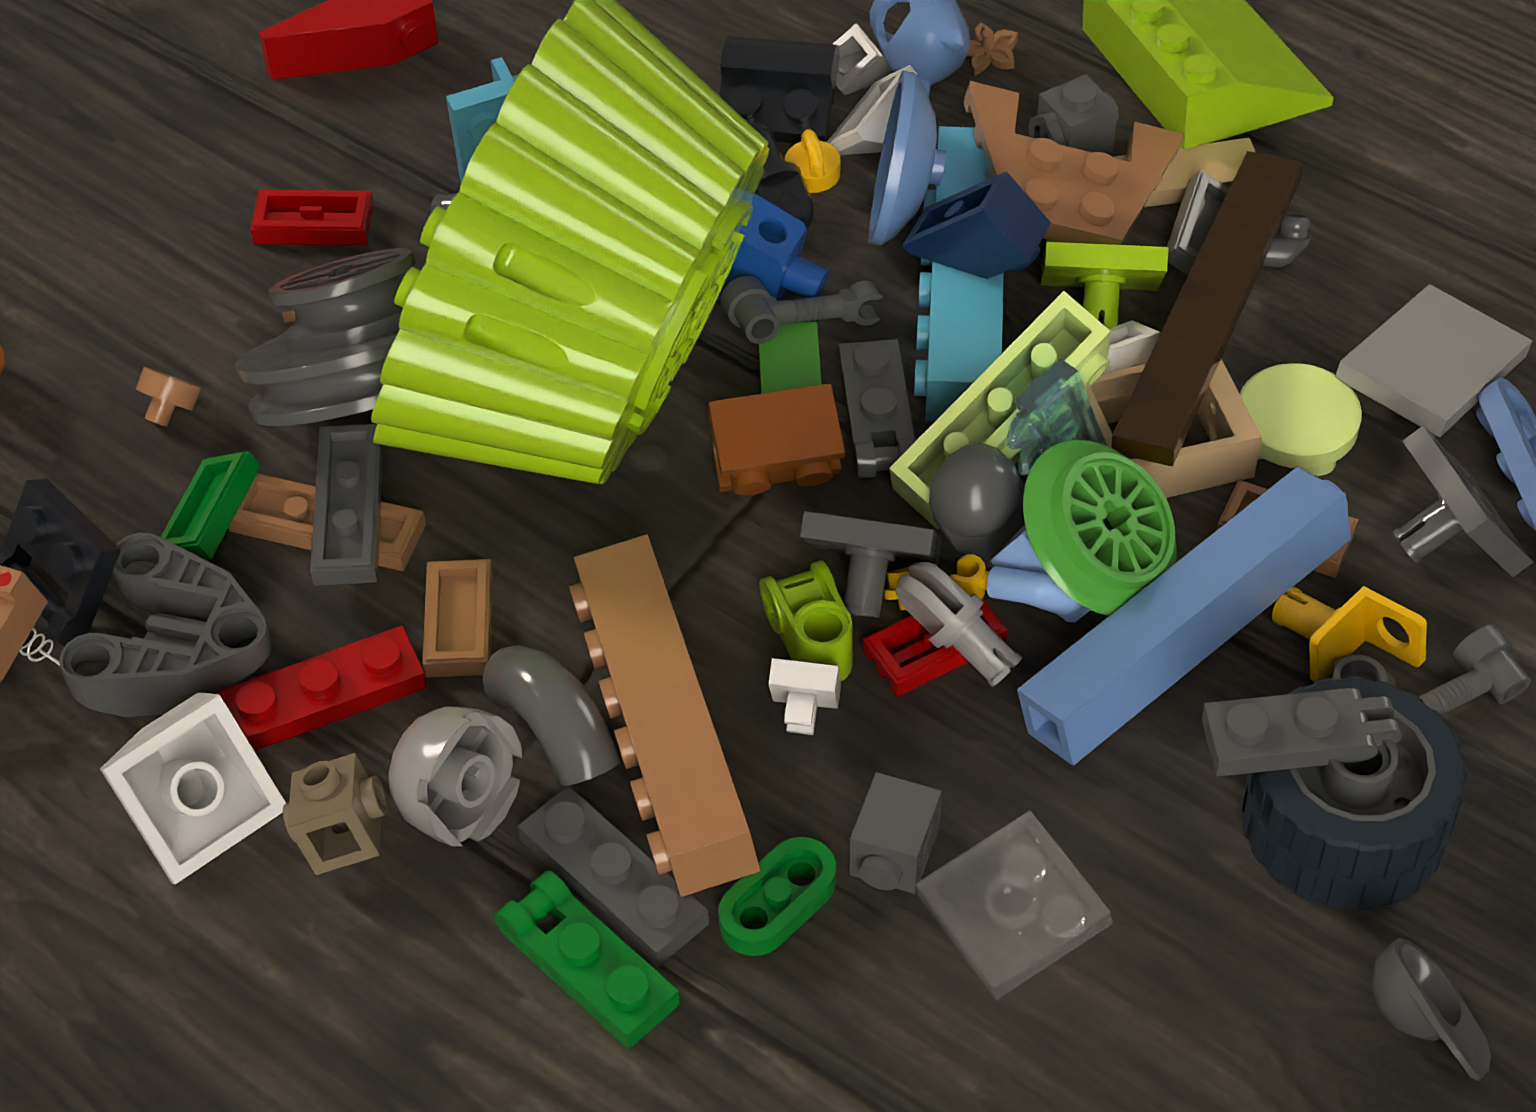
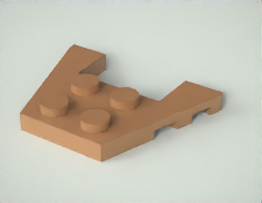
[964,81,1183,245]

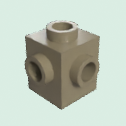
[283,753,389,875]

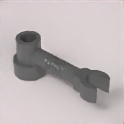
[721,276,884,344]
[1419,624,1531,715]

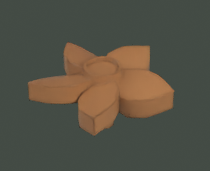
[967,22,1018,76]

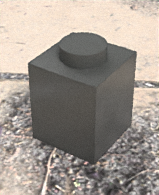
[850,772,942,894]

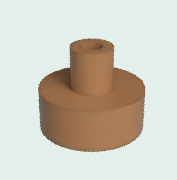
[136,367,202,427]

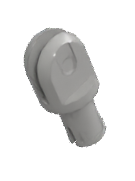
[896,562,1022,687]

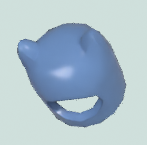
[870,0,970,97]

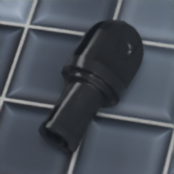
[752,124,814,229]

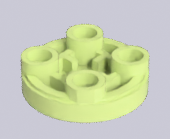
[1240,363,1362,476]

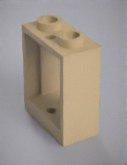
[1067,359,1262,506]

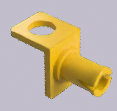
[1272,586,1427,682]

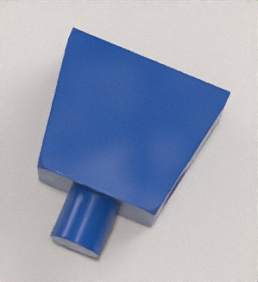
[718,193,830,301]

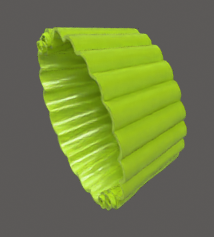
[371,0,770,485]

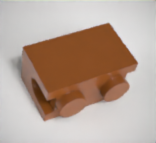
[707,383,845,496]

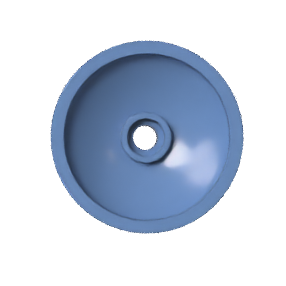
[868,70,947,246]

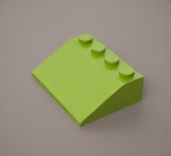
[1082,0,1333,150]

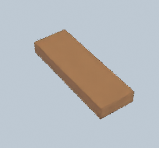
[229,473,426,572]

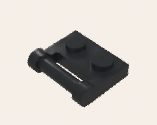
[0,479,121,646]

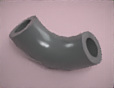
[483,646,621,786]

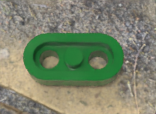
[718,837,836,956]

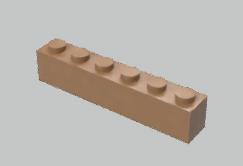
[569,534,761,897]

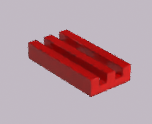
[250,189,374,246]
[863,598,1008,697]

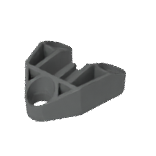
[59,533,272,717]

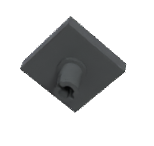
[1393,426,1534,577]
[800,511,942,618]

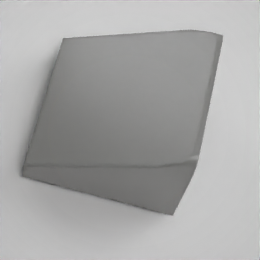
[833,23,894,95]

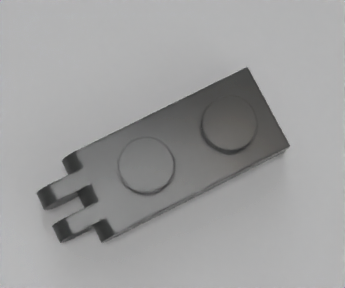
[1201,688,1402,777]

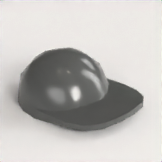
[929,443,1025,568]
[1371,938,1491,1081]

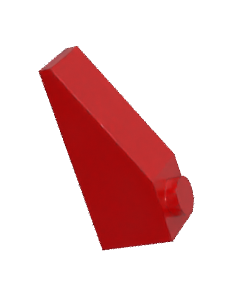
[258,0,439,79]

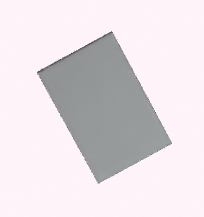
[1335,284,1533,437]

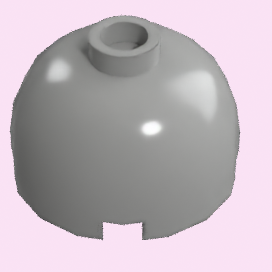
[388,707,522,847]

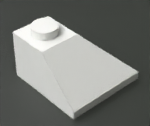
[100,692,286,884]

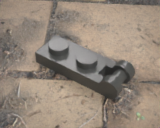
[839,339,917,480]

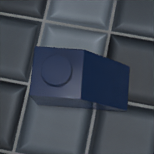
[902,171,1051,279]

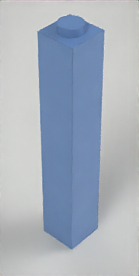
[1017,466,1351,766]

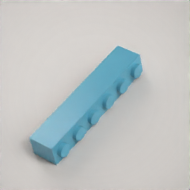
[914,126,1004,421]

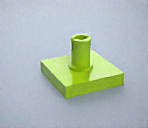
[1040,242,1168,329]

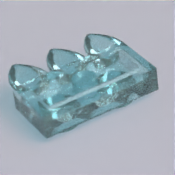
[1007,359,1105,475]

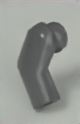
[1263,212,1312,267]

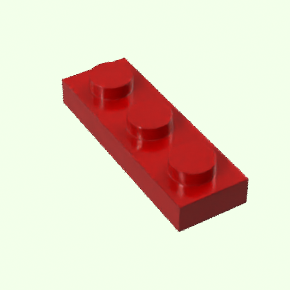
[216,626,427,751]

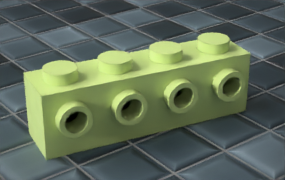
[889,291,1111,530]

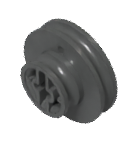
[235,248,416,426]

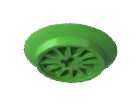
[1023,440,1177,616]

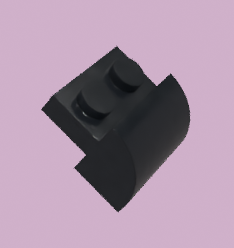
[719,36,840,143]

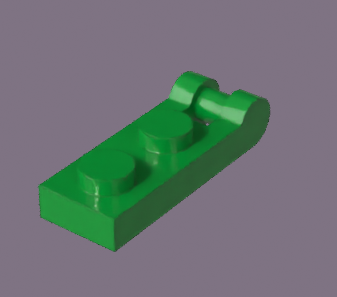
[494,870,680,1050]

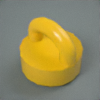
[785,129,840,193]

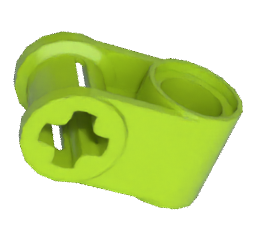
[759,560,853,681]

